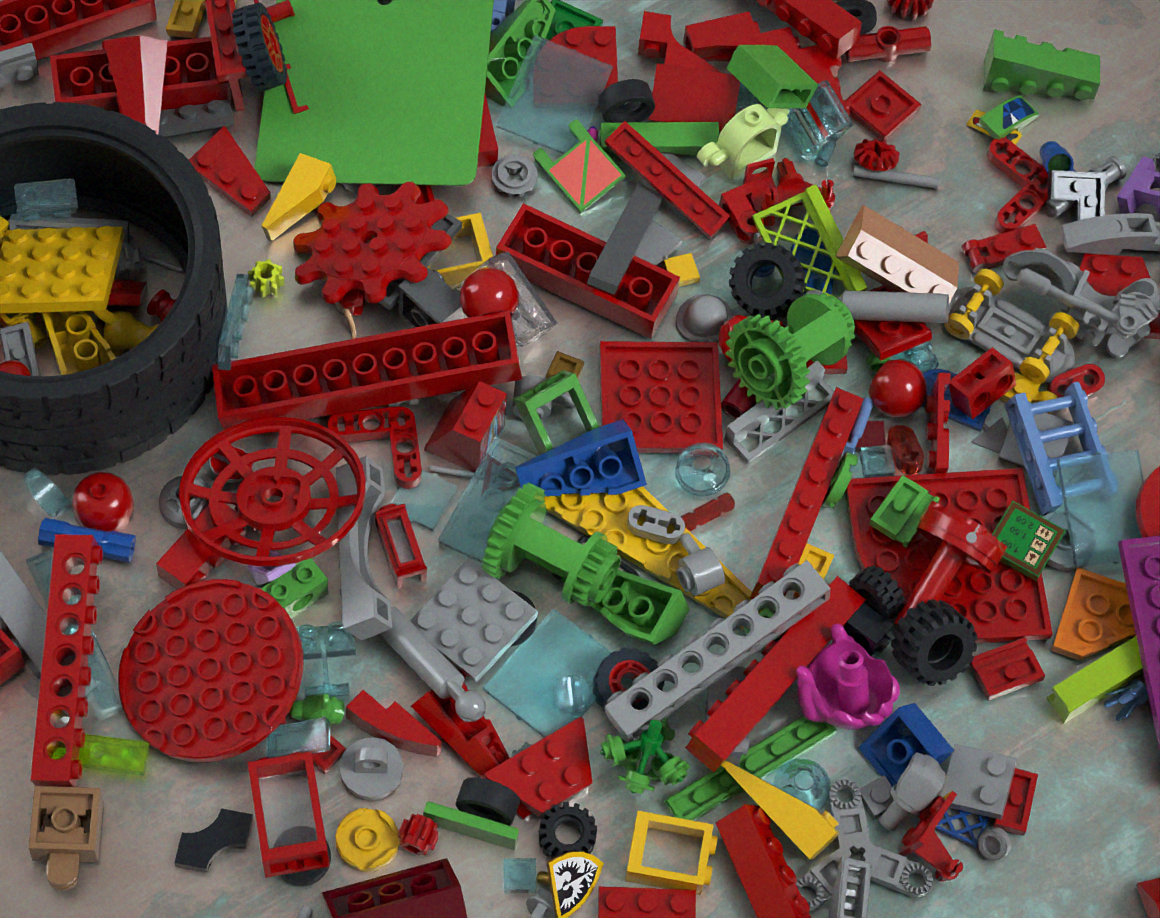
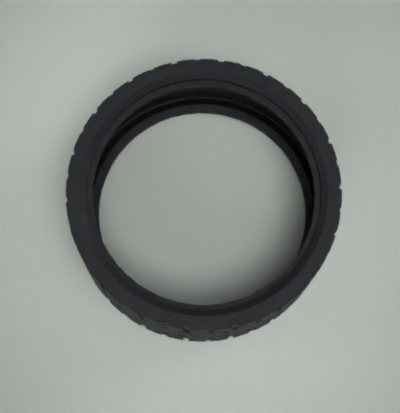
[0,102,229,475]

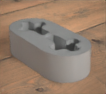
[627,505,685,545]

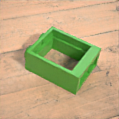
[513,370,599,455]

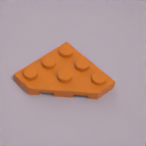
[1051,567,1136,661]

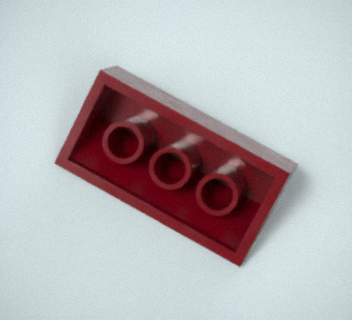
[322,858,467,918]

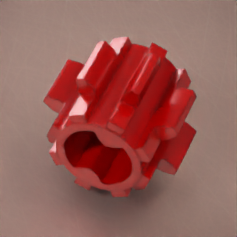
[398,814,439,856]

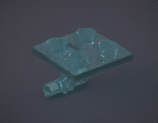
[297,622,356,698]

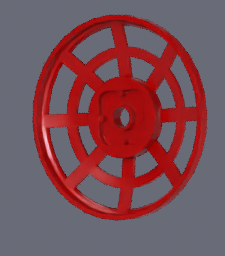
[179,417,366,566]

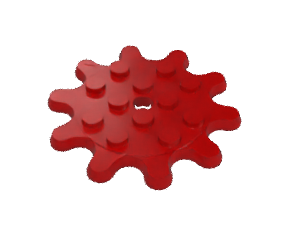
[293,181,452,304]

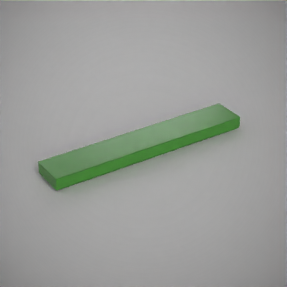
[664,715,837,821]

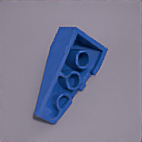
[515,419,647,496]

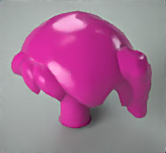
[796,623,900,730]

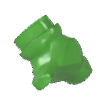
[289,693,345,726]

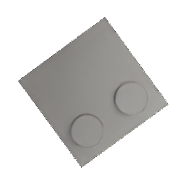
[940,744,1017,820]

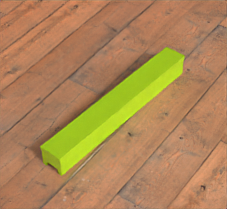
[1046,636,1144,724]

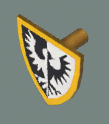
[537,851,604,918]

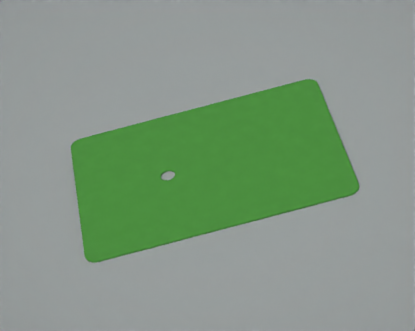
[255,0,494,186]

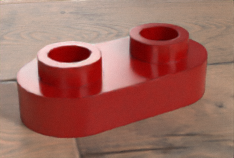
[1047,364,1105,398]

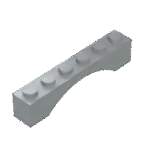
[336,456,392,640]

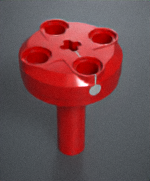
[894,501,1007,626]

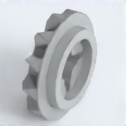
[492,155,538,197]

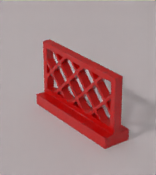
[205,0,247,112]

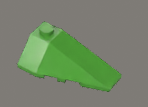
[561,570,690,645]

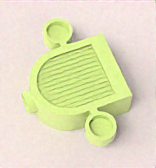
[697,104,789,180]

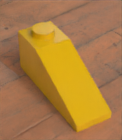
[261,153,336,241]

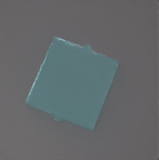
[390,469,458,531]

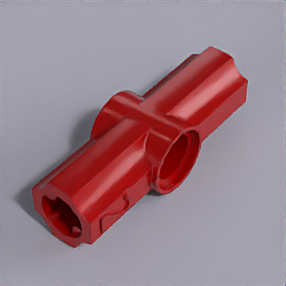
[845,26,932,62]

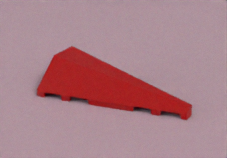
[102,35,168,135]
[411,670,532,819]

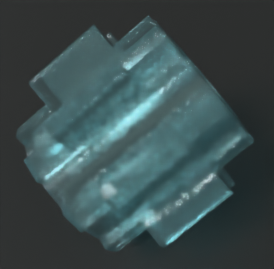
[552,674,591,713]

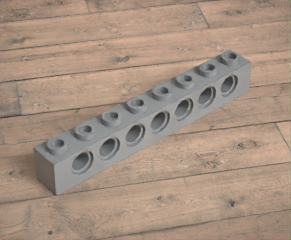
[605,560,831,742]

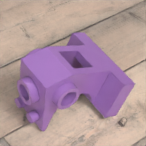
[1117,156,1160,214]

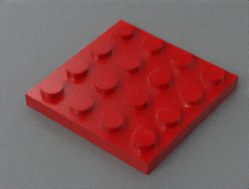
[599,341,723,454]

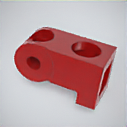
[719,183,764,244]

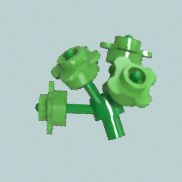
[600,717,690,794]

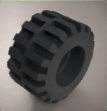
[729,243,807,320]
[891,599,978,686]

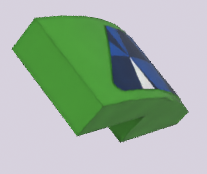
[979,95,1039,140]

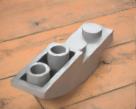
[1060,213,1160,255]

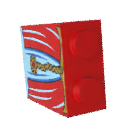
[424,381,507,473]

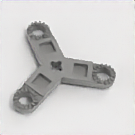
[796,779,933,911]

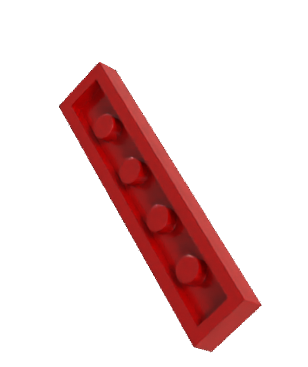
[605,121,730,239]

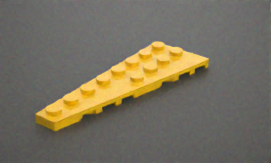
[543,486,765,629]

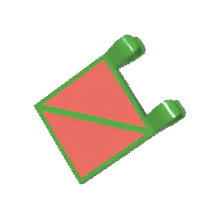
[533,119,626,213]

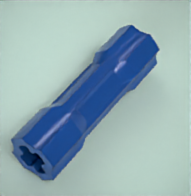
[38,518,136,563]

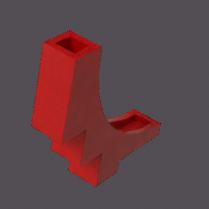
[683,11,850,131]

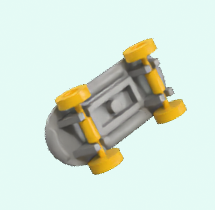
[944,269,1080,384]

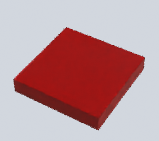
[846,70,922,141]

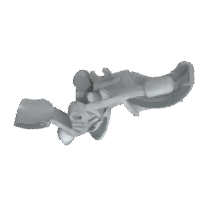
[1003,247,1160,358]

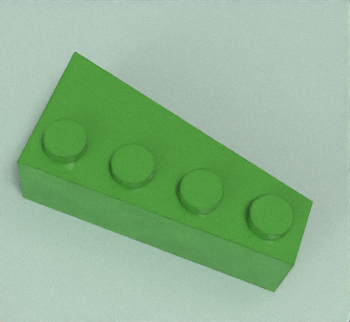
[983,29,1100,100]

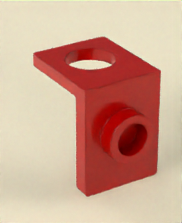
[743,158,776,213]

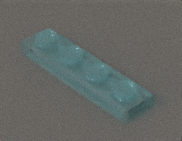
[218,274,254,370]

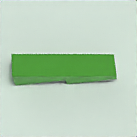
[599,122,719,156]

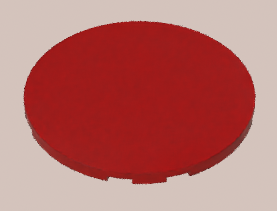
[118,579,304,762]

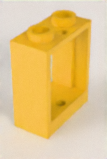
[428,212,495,286]
[625,811,718,895]

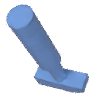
[843,397,873,466]

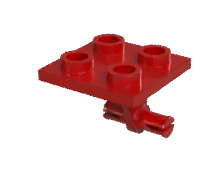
[898,791,963,882]

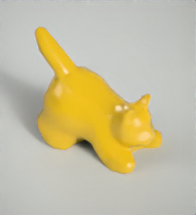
[93,309,159,356]

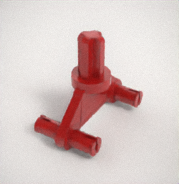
[761,158,835,227]

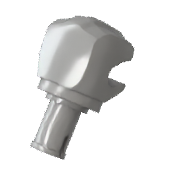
[879,753,945,831]

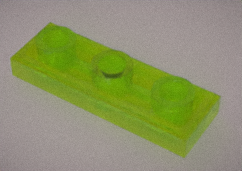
[53,734,150,776]

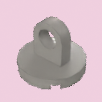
[339,737,403,801]

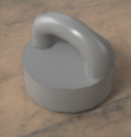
[977,827,1011,861]

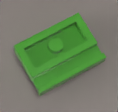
[869,475,940,548]

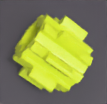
[248,259,285,298]

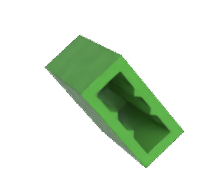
[727,45,818,108]

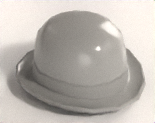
[676,294,733,342]

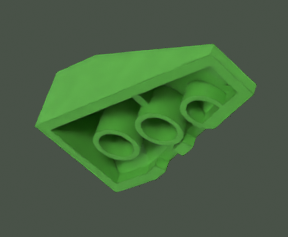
[485,0,556,109]

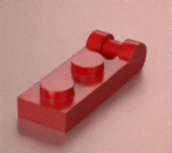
[961,224,1047,273]

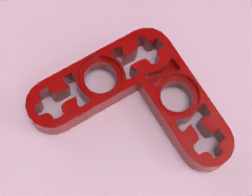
[987,138,1049,233]
[328,406,422,489]

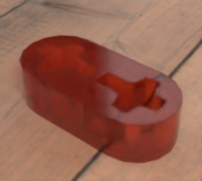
[887,425,924,475]

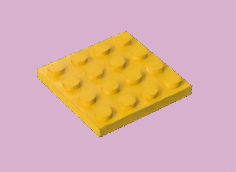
[0,226,125,314]

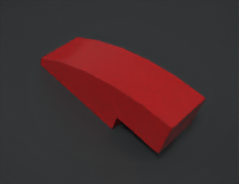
[346,689,442,757]

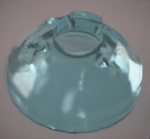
[675,443,730,496]
[773,758,831,810]

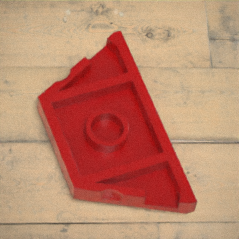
[481,716,593,817]

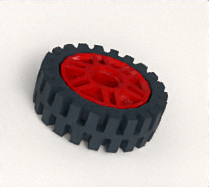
[232,3,287,92]

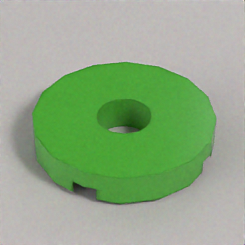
[822,451,858,510]

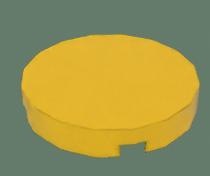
[335,808,399,872]

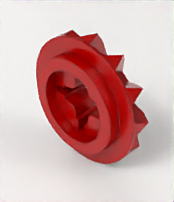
[854,138,900,171]

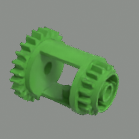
[726,293,855,410]
[481,482,621,606]

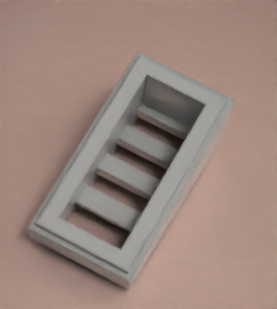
[829,857,872,918]

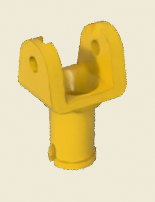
[0,313,47,349]

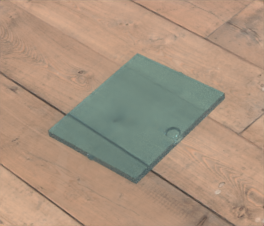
[496,35,613,154]
[1056,450,1144,568]
[483,609,611,738]

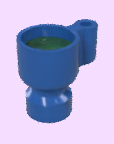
[1039,141,1076,172]

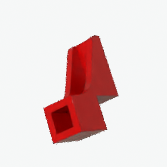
[637,11,720,72]

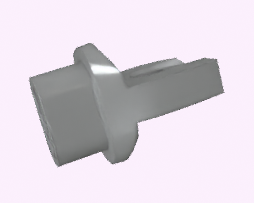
[526,888,556,918]

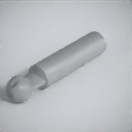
[804,290,949,323]
[380,607,486,722]

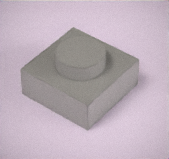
[860,775,894,820]

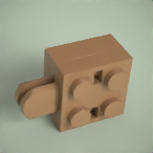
[28,786,103,891]

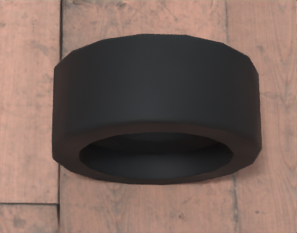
[598,79,655,123]
[456,777,520,826]

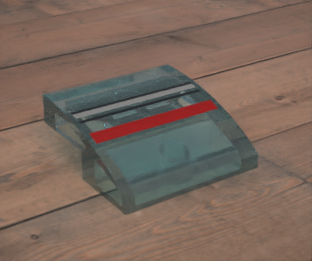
[783,80,854,160]

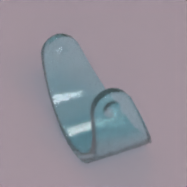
[24,468,72,519]

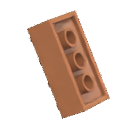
[835,205,959,303]

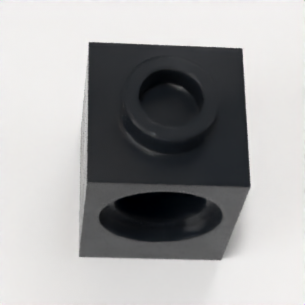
[844,603,894,656]

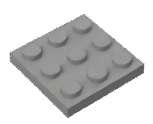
[410,558,539,683]

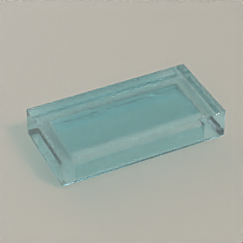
[267,717,330,758]

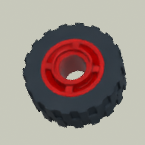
[593,648,665,713]

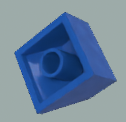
[858,703,955,787]

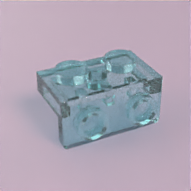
[14,179,78,222]

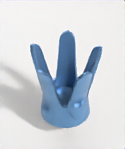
[1104,679,1149,721]

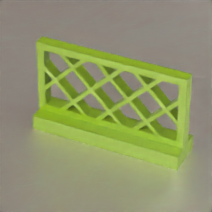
[752,184,867,297]

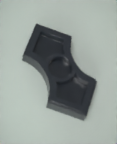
[174,808,253,872]

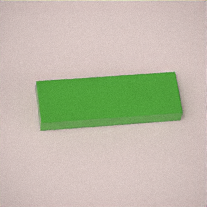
[423,801,519,851]

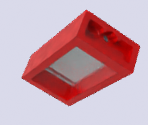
[248,751,330,878]

